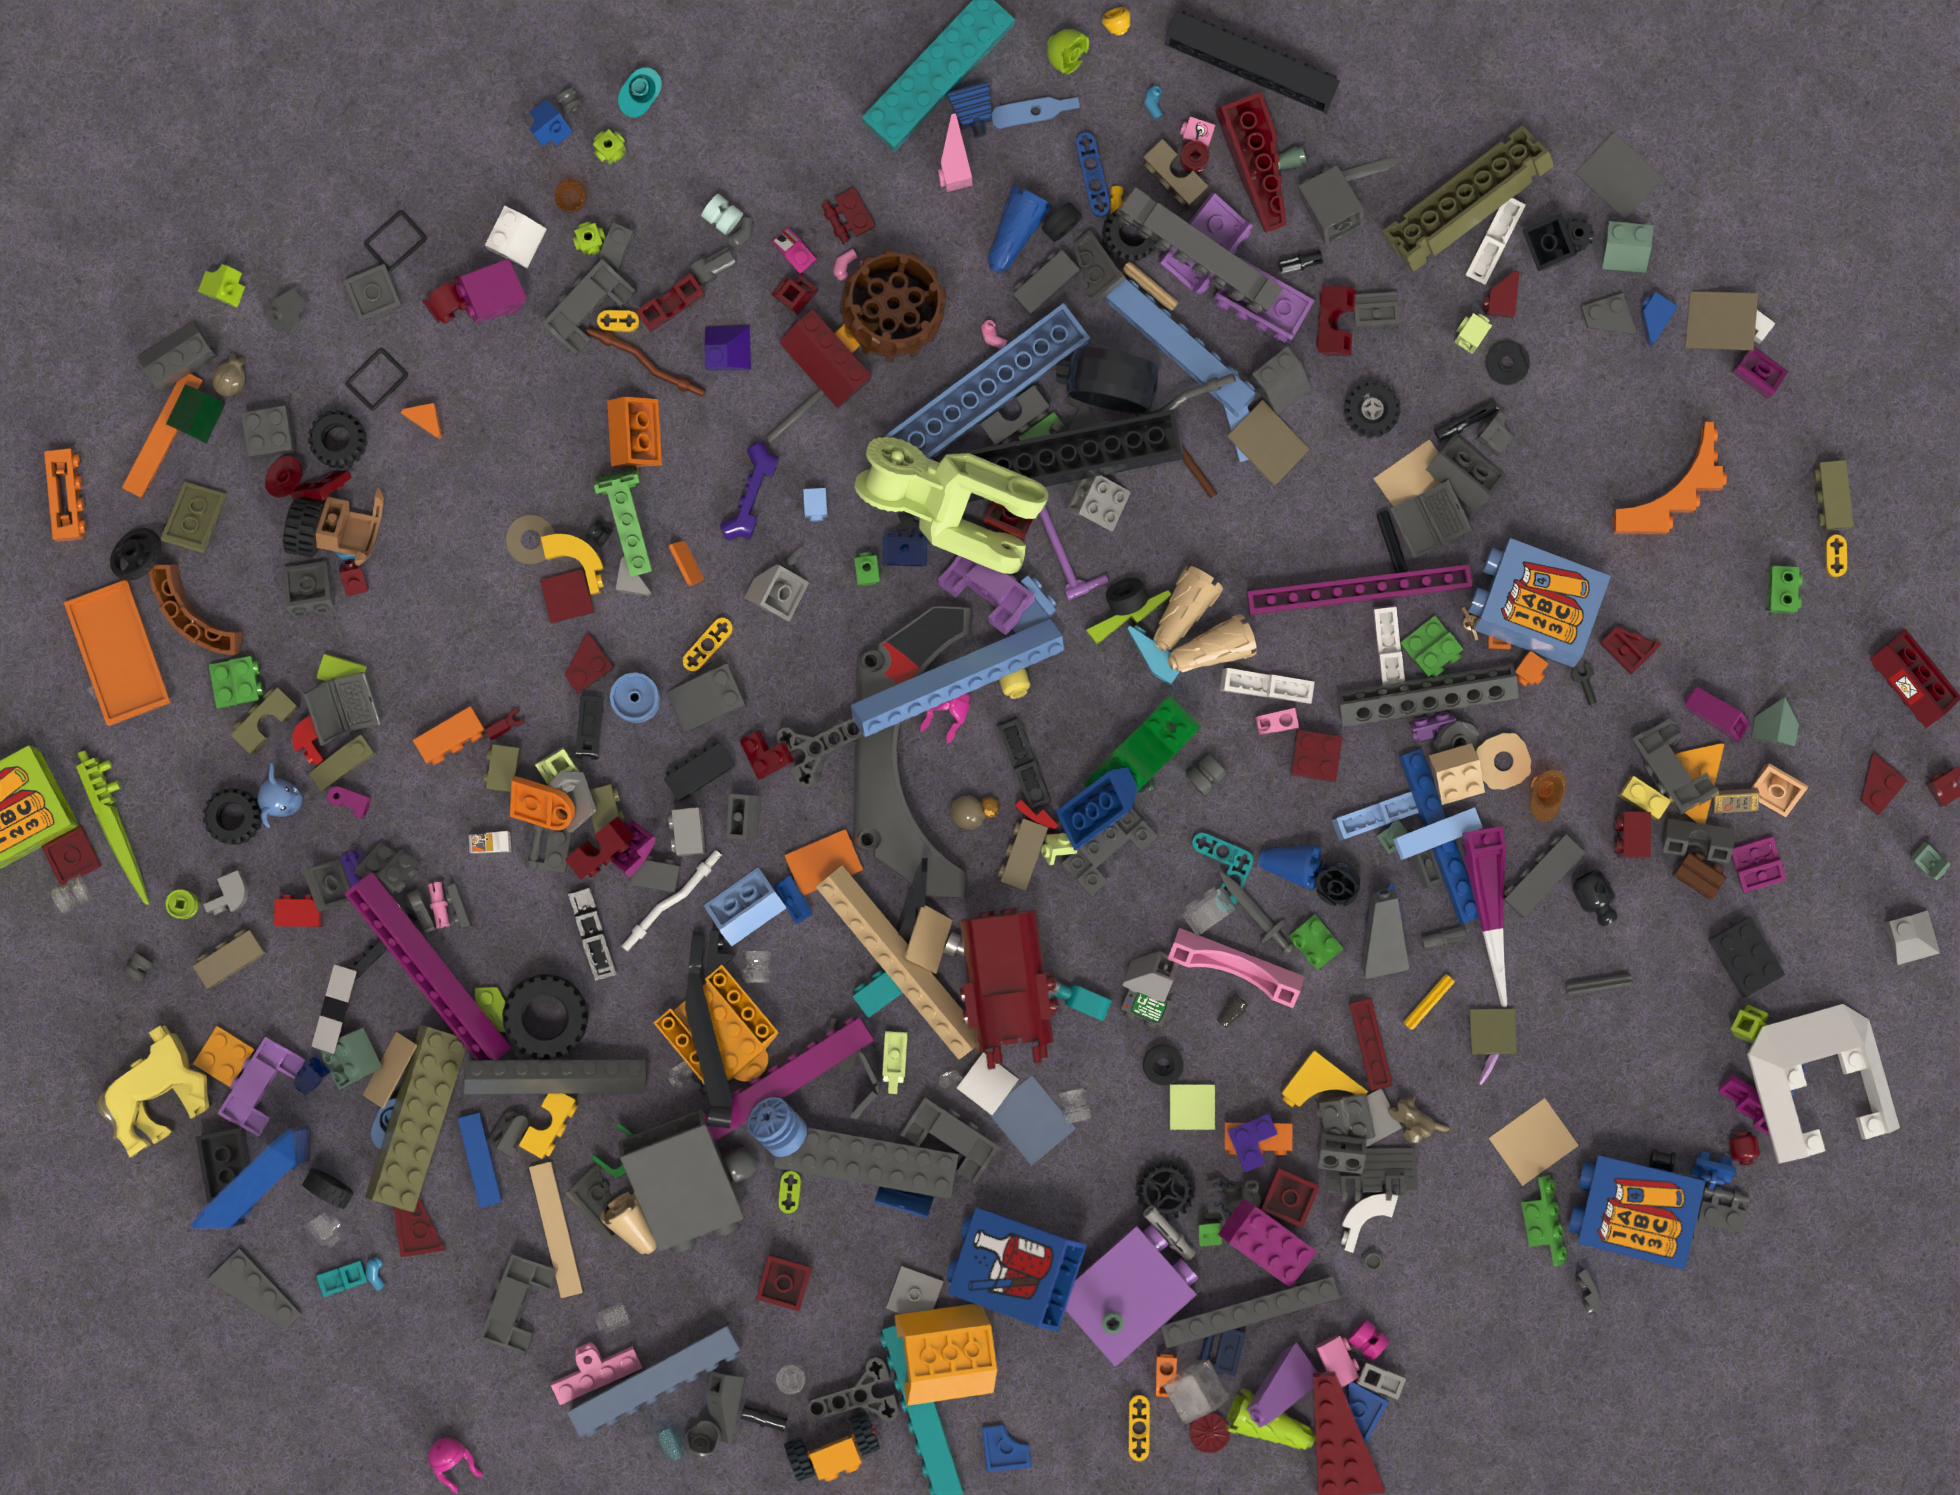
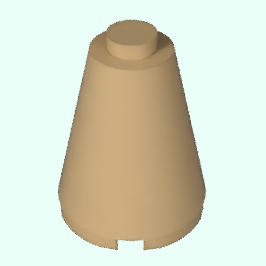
[600,1191,657,1254]

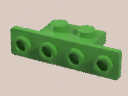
[1522,1175,1567,1266]

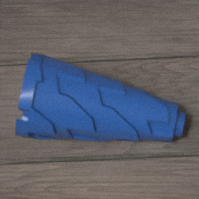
[987,185,1052,273]

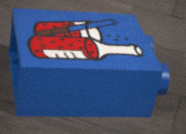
[947,1207,1087,1331]

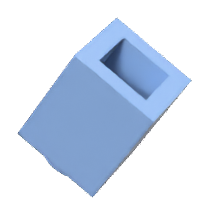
[803,488,828,522]

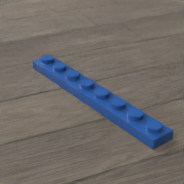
[1399,749,1479,925]

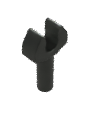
[1571,663,1597,705]

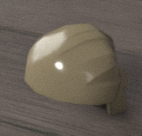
[212,353,246,397]

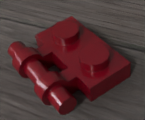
[821,188,875,244]

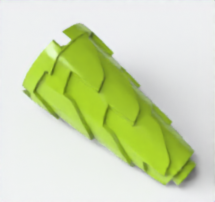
[1225,1388,1315,1450]

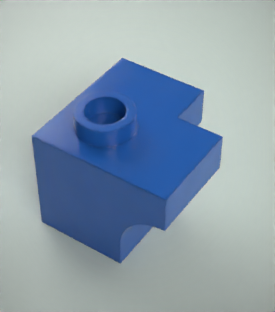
[529,99,573,147]

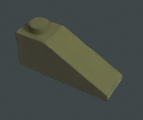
[309,735,377,792]

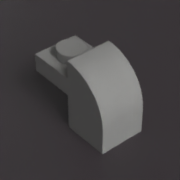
[203,870,248,915]
[1357,1362,1406,1400]

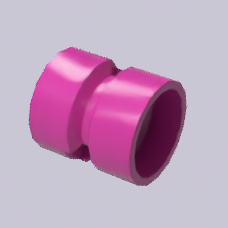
[1347,1319,1390,1362]

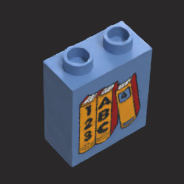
[1468,538,1611,668]

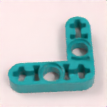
[1192,833,1253,912]

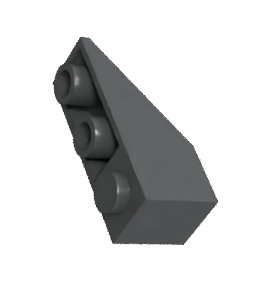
[706,1371,745,1444]

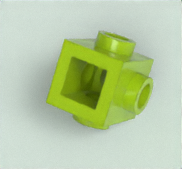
[593,129,626,165]
[573,222,606,256]

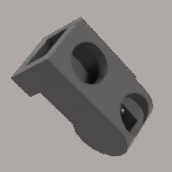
[487,1110,528,1157]

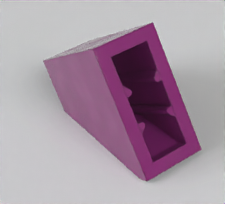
[1685,687,1750,743]

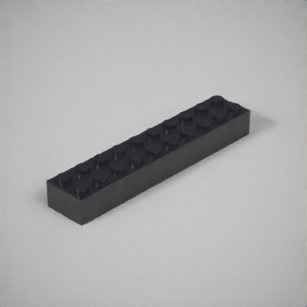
[955,409,1184,502]

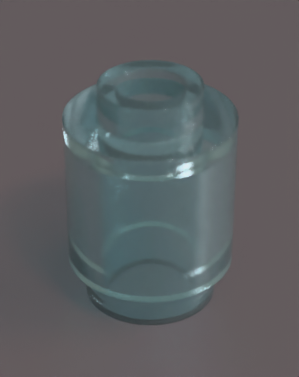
[656,1427,686,1462]

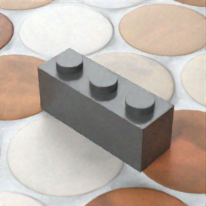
[1013,250,1080,317]

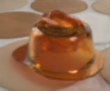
[1530,770,1566,822]

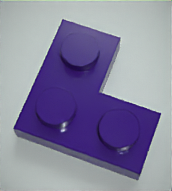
[1227,1113,1278,1172]

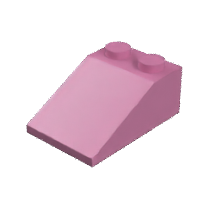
[938,113,972,192]

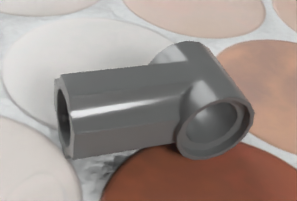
[689,247,736,287]

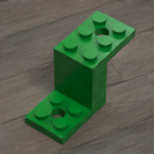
[1084,696,1201,793]

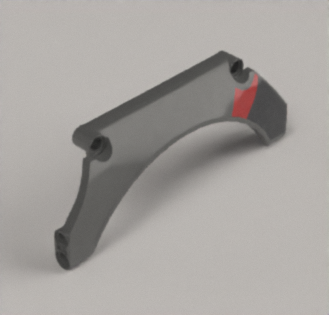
[853,606,972,898]

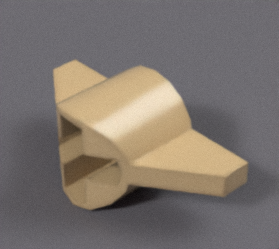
[1462,607,1479,641]

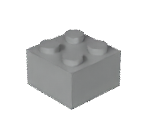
[668,807,706,857]

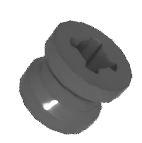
[556,88,584,115]

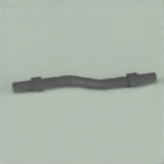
[1128,373,1236,419]

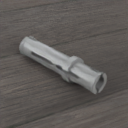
[1143,1205,1195,1261]

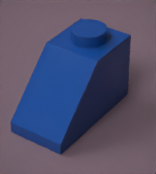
[1641,292,1678,346]

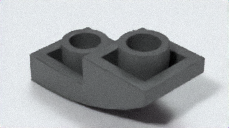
[1575,1268,1602,1316]

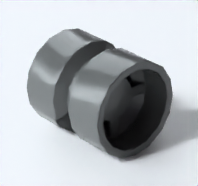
[1185,754,1227,796]

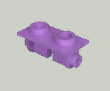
[1409,711,1456,742]

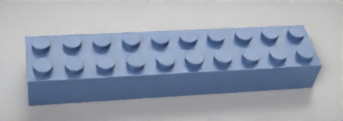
[885,303,1090,460]

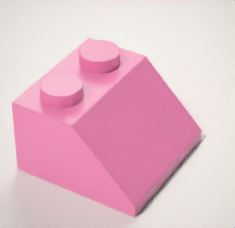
[1314,1334,1360,1387]

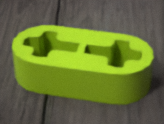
[778,1171,801,1214]

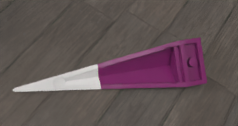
[1462,826,1507,1008]

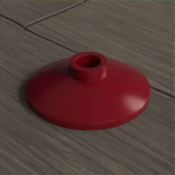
[265,456,302,498]

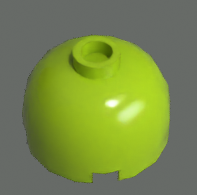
[1047,29,1089,74]

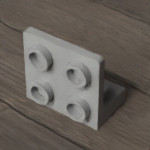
[1066,476,1130,531]
[547,771,596,832]

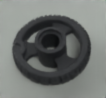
[110,528,162,581]

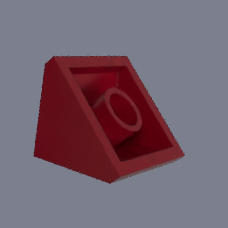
[983,501,1033,541]

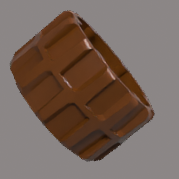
[840,249,947,362]

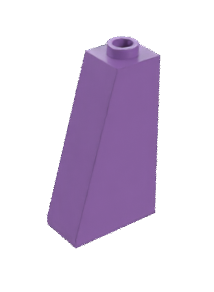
[1246,1343,1318,1428]

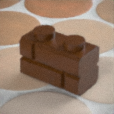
[1672,852,1727,900]

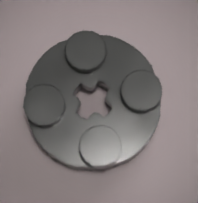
[1434,720,1479,753]

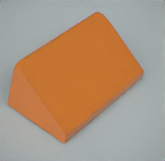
[669,541,704,587]

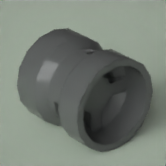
[123,951,154,982]

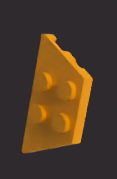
[1665,743,1724,824]

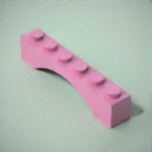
[1168,928,1305,1008]

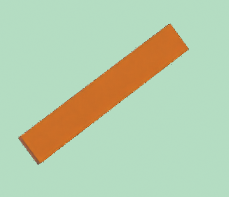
[122,374,204,499]

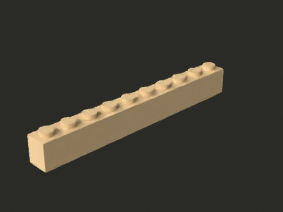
[816,865,977,1059]

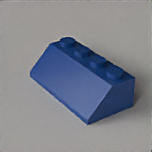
[1056,767,1137,851]

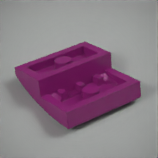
[610,820,656,878]
[1731,835,1786,893]

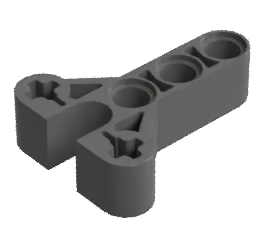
[776,719,864,788]
[807,1356,899,1422]

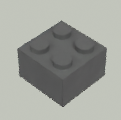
[241,406,296,460]

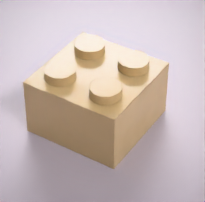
[1429,743,1485,805]

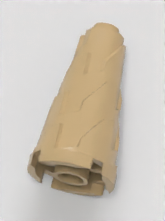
[1153,565,1223,652]
[1167,614,1257,672]

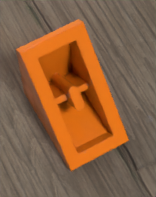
[401,403,442,440]

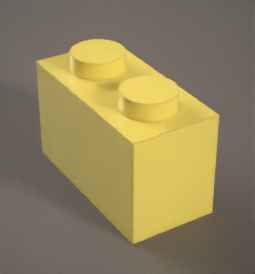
[1618,776,1671,820]

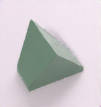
[1751,697,1799,747]

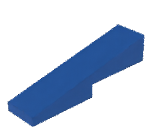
[458,1112,502,1208]

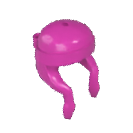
[920,693,970,743]
[428,1437,483,1494]

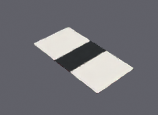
[312,965,357,1054]

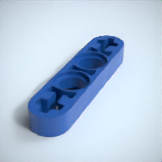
[1076,132,1110,218]

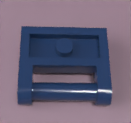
[1196,1329,1246,1377]

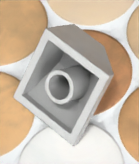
[744,564,809,622]
[1884,910,1940,965]

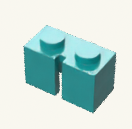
[852,969,903,1018]

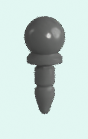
[779,545,803,572]

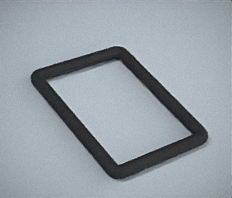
[364,210,427,272]
[346,348,408,411]

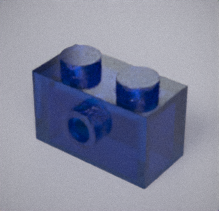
[882,533,928,567]

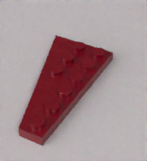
[1313,1372,1386,1495]

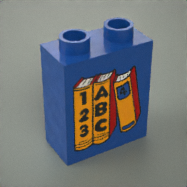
[1568,1155,1705,1270]

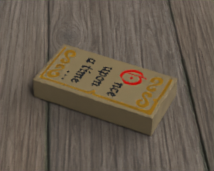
[1713,788,1759,814]

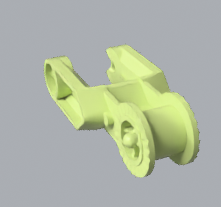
[854,437,1049,574]

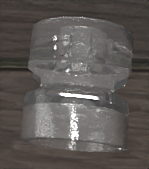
[50,875,92,915]
[742,951,771,983]
[1058,1087,1093,1124]
[776,1363,807,1394]

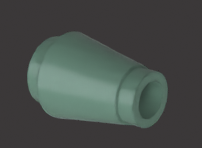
[1278,145,1308,170]
[1101,1312,1124,1335]

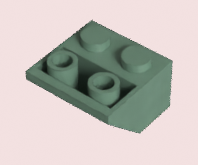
[320,1028,382,1090]

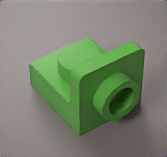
[1198,1222,1222,1246]

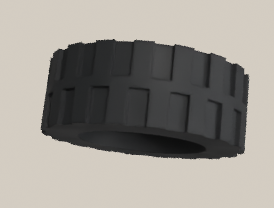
[302,1168,354,1209]

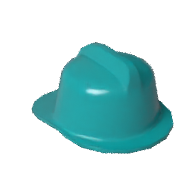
[618,67,662,117]

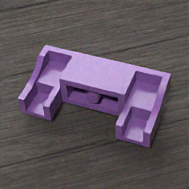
[938,555,1035,635]

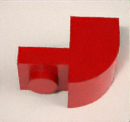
[292,715,325,766]

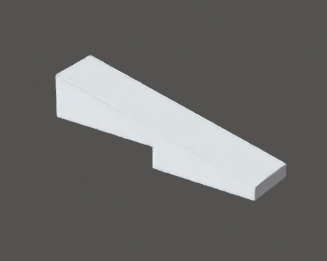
[1466,198,1526,285]
[1372,605,1405,685]
[1220,668,1314,704]

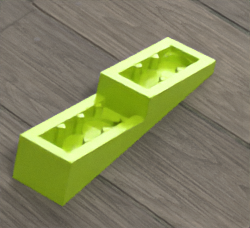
[1085,590,1172,645]

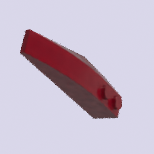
[1214,92,1286,233]

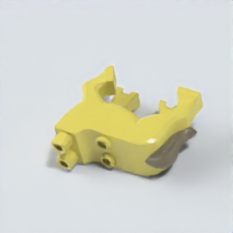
[96,1025,211,1157]

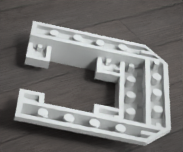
[1747,1004,1900,1164]

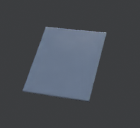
[987,1076,1076,1166]

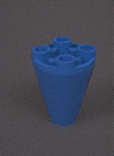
[1259,845,1322,890]

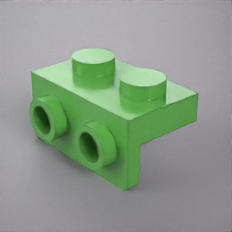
[1289,914,1344,970]

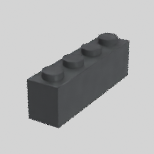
[1503,834,1586,918]

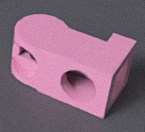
[1255,708,1299,735]

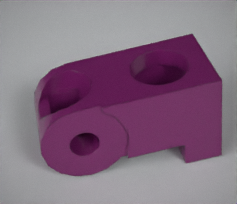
[327,786,372,819]

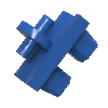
[1691,1151,1736,1189]

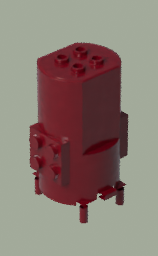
[960,908,1059,1070]

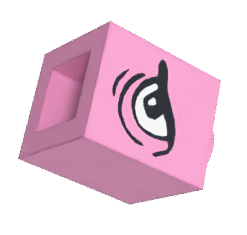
[1180,117,1215,147]

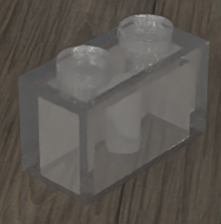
[1182,887,1237,936]

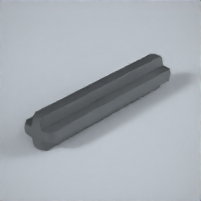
[1565,974,1632,995]

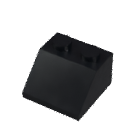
[1522,213,1577,271]

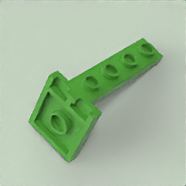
[594,468,652,577]

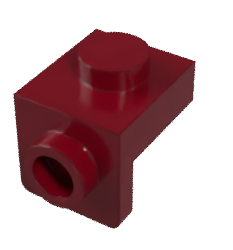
[339,559,368,597]

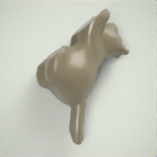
[1388,1096,1450,1143]

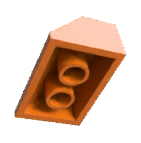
[607,397,662,468]

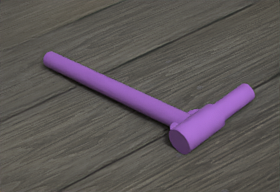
[1039,506,1109,601]

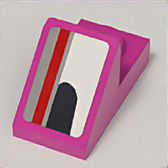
[771,227,817,275]

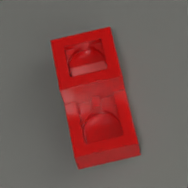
[1015,800,1058,829]

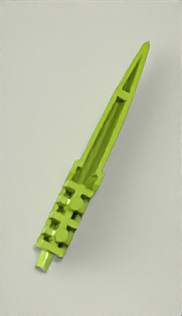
[76,750,149,905]

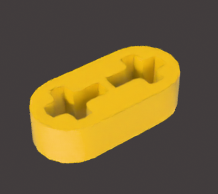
[597,310,640,332]
[1825,535,1847,578]

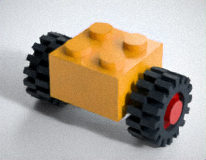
[784,1411,880,1482]

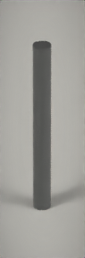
[765,388,825,443]

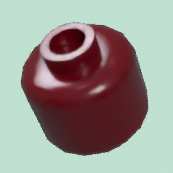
[1729,1132,1760,1165]

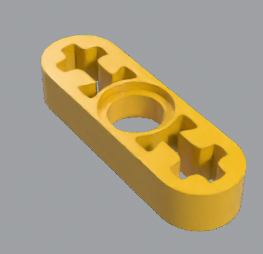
[683,618,733,672]
[1129,1395,1150,1461]

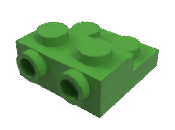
[1400,616,1464,678]
[209,656,264,709]

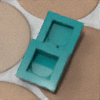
[315,1261,367,1297]

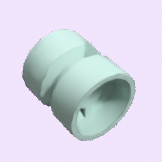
[701,194,743,235]

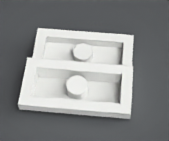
[957,1053,1019,1115]

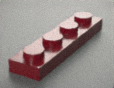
[1349,998,1393,1091]

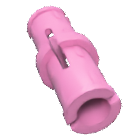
[428,882,450,929]

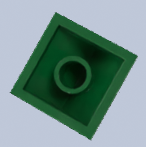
[166,384,225,444]

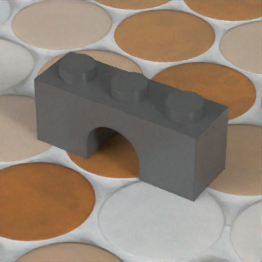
[980,385,1050,446]
[1662,818,1734,864]

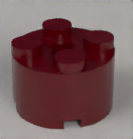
[422,275,466,324]

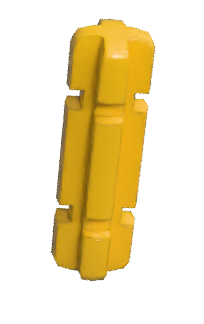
[1110,186,1123,229]

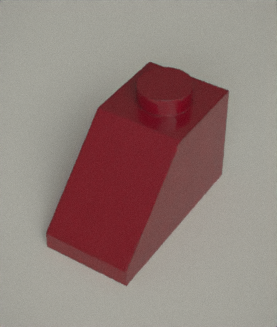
[1483,271,1520,318]

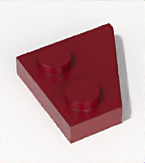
[1599,626,1662,675]

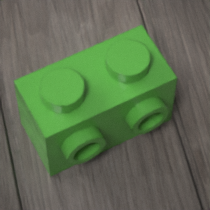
[1767,566,1803,614]

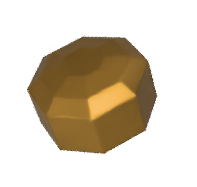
[981,797,1000,819]

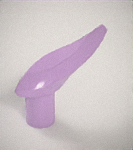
[1479,1054,1500,1085]

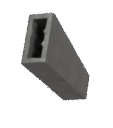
[1361,889,1410,979]

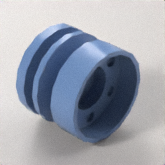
[747,1097,807,1157]

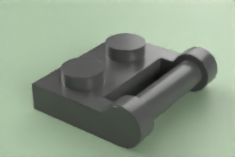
[526,824,572,873]

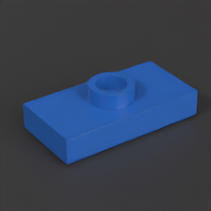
[774,876,813,924]

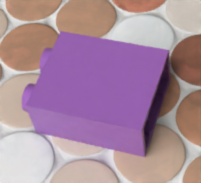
[1066,1224,1199,1367]

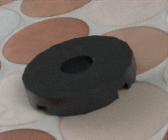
[1485,341,1530,386]

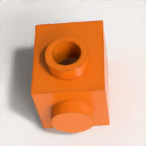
[1515,650,1548,687]

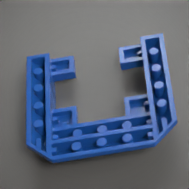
[190,1126,310,1229]

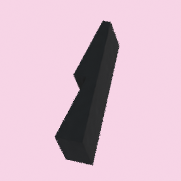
[996,716,1051,809]
[897,858,928,941]

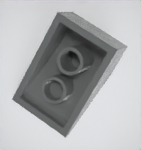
[667,664,746,733]

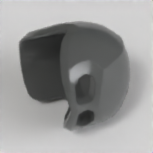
[722,1147,757,1183]
[683,1420,721,1461]

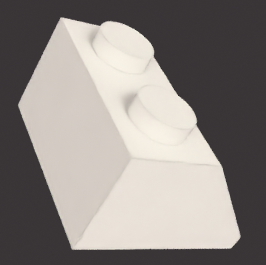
[485,206,547,268]

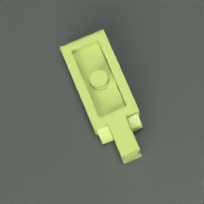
[882,1031,908,1094]

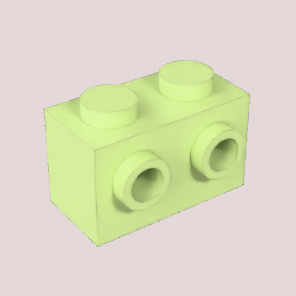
[1454,313,1492,354]

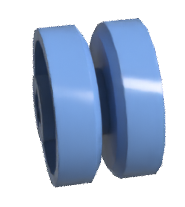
[610,673,661,724]

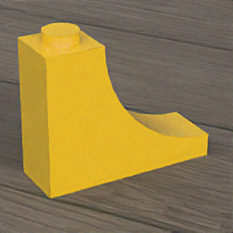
[1281,1050,1368,1108]

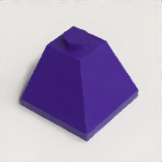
[705,325,751,371]

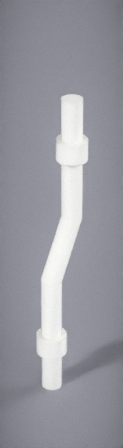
[621,850,722,952]

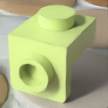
[1041,833,1077,865]

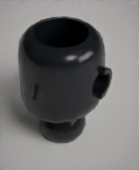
[1572,870,1618,926]

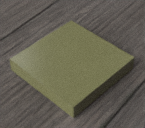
[1469,1009,1517,1055]

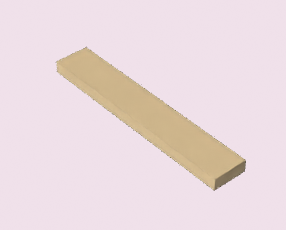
[529,1161,583,1298]

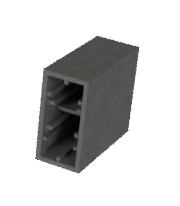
[618,1109,744,1253]

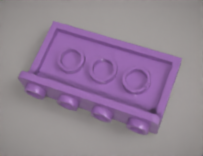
[1158,193,1253,294]
[1213,257,1315,344]

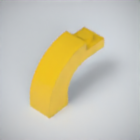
[541,534,605,595]

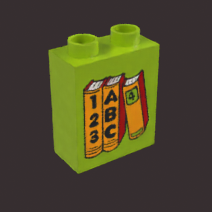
[0,745,80,869]

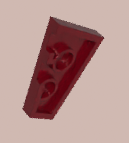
[393,1198,445,1257]

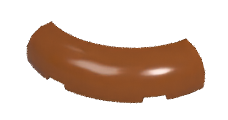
[149,564,243,655]

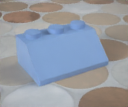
[703,867,786,946]

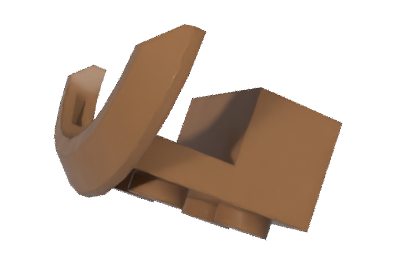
[316,488,384,566]

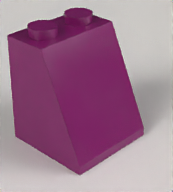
[456,259,527,323]

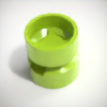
[166,890,200,919]

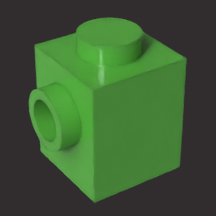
[854,552,880,587]

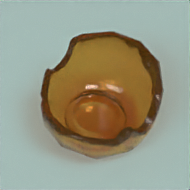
[554,179,588,213]

